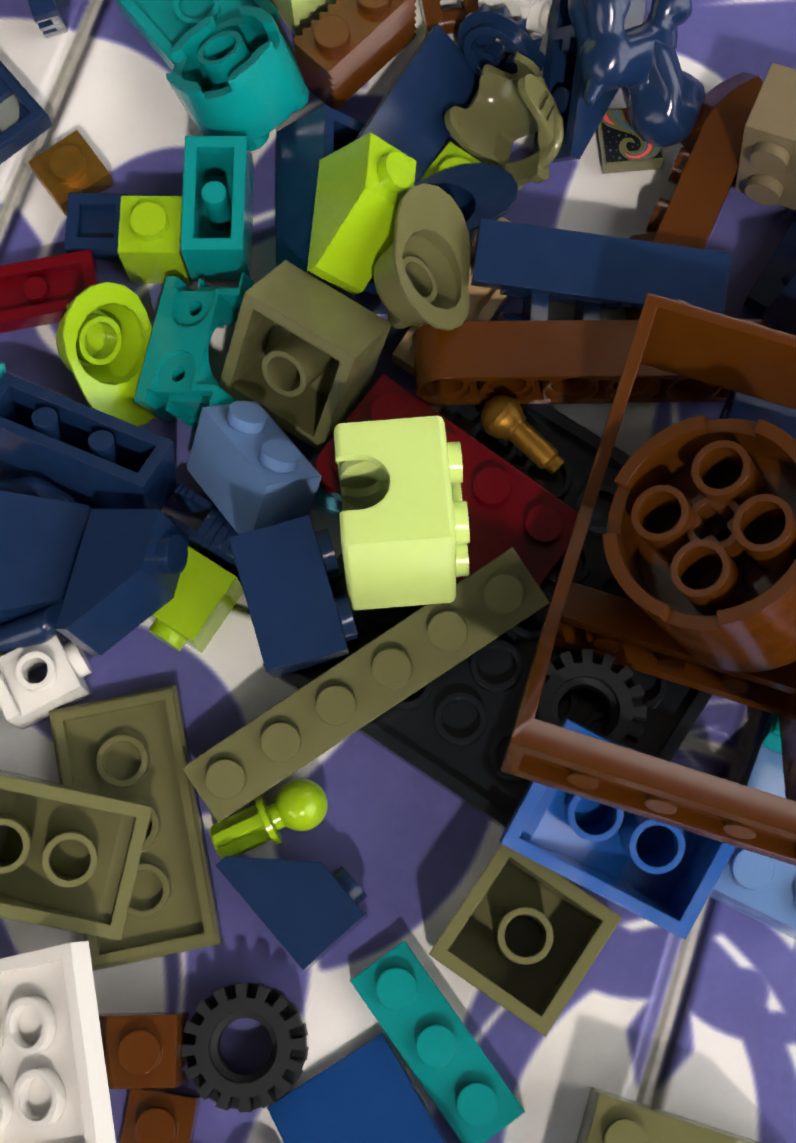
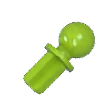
[209,778,328,859]

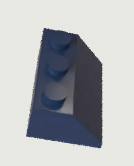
[276,104,387,314]

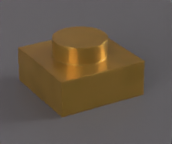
[28,130,114,216]

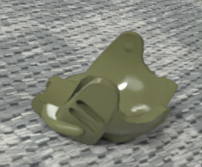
[444,51,564,191]

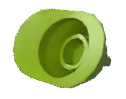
[55,282,156,427]

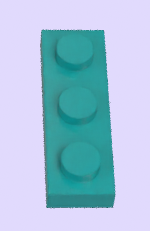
[350,940,525,1143]

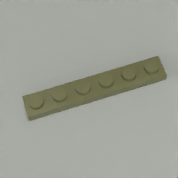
[182,547,550,823]

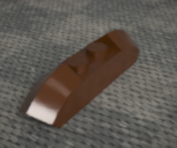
[624,72,763,320]

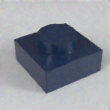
[64,193,129,259]

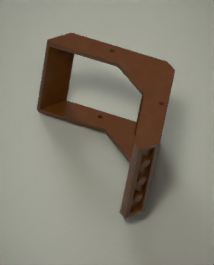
[501,293,796,866]

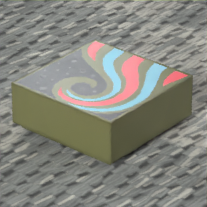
[597,108,664,174]

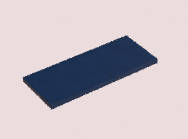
[354,23,480,183]

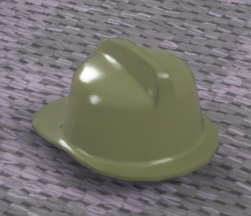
[373,183,471,331]

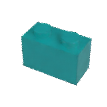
[180,136,254,281]

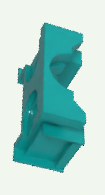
[134,273,256,429]

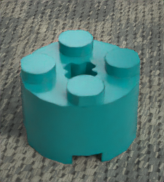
[166,5,309,151]

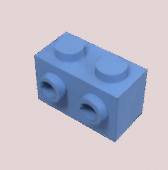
[186,401,322,535]

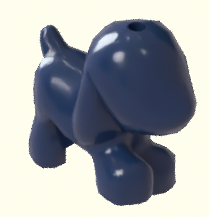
[568,0,706,147]

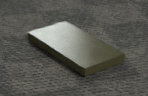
[49,685,223,971]

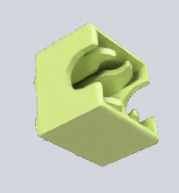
[334,416,470,610]

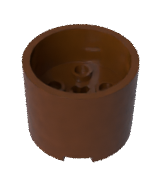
[602,415,796,672]

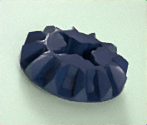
[457,3,547,78]

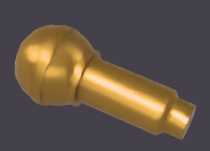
[480,395,565,475]

